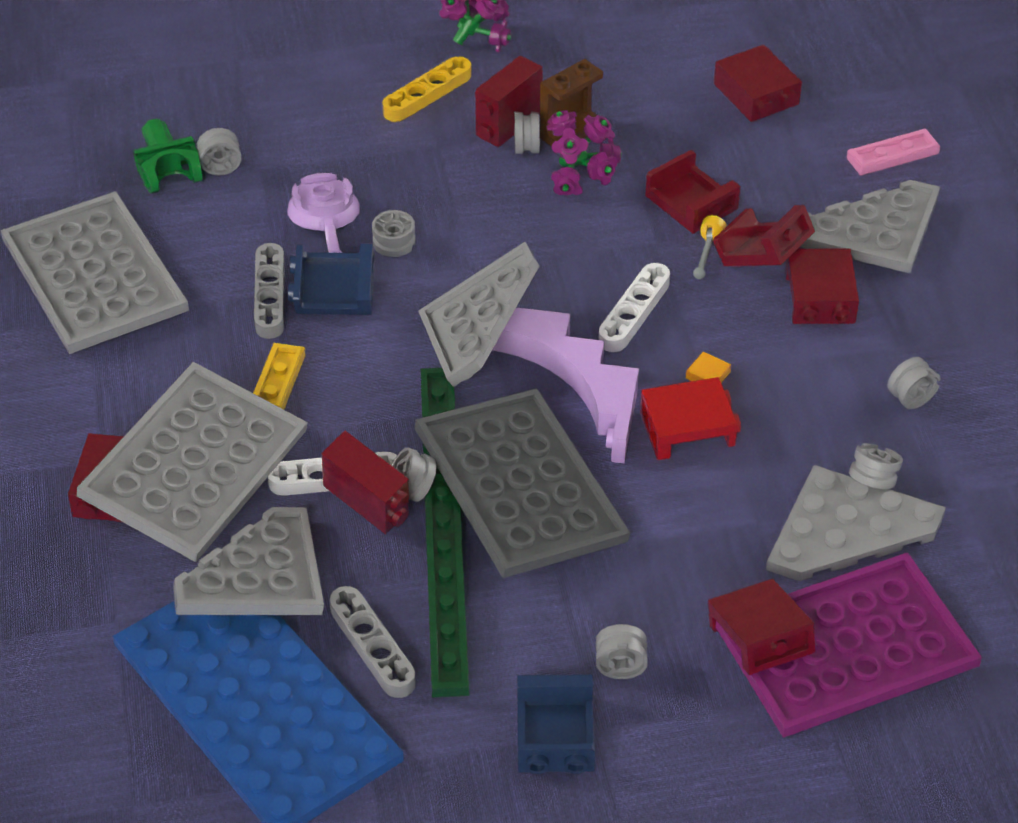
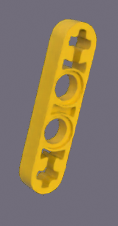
[382,56,472,122]

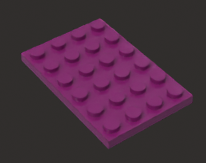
[716,552,982,738]

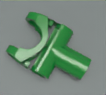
[133,118,203,193]

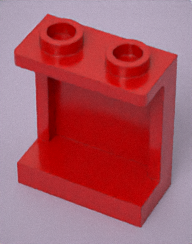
[640,377,741,460]

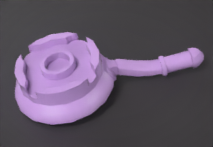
[287,173,360,253]

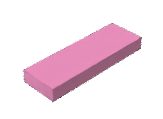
[846,129,940,176]

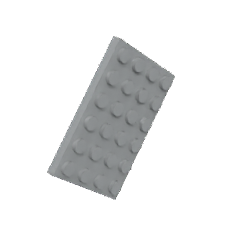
[0,191,189,354]
[76,362,308,562]

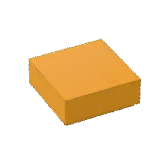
[686,351,731,383]

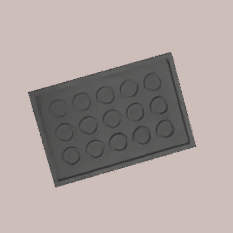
[415,389,630,578]

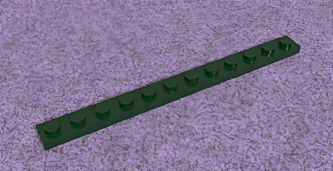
[420,368,469,697]

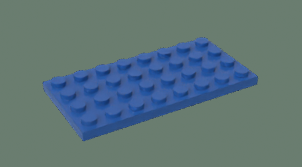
[113,601,404,823]

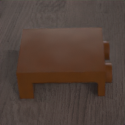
[540,59,604,147]

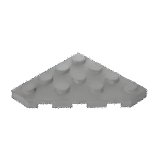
[800,180,940,273]
[418,242,539,387]
[766,465,946,581]
[173,507,324,615]

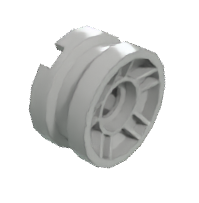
[515,112,539,154]
[197,128,241,175]
[372,210,415,257]
[887,357,941,409]
[849,443,903,489]
[392,447,436,502]
[596,624,648,679]

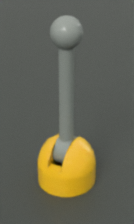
[693,215,727,279]

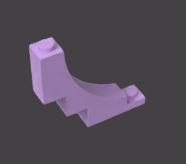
[492,307,639,464]

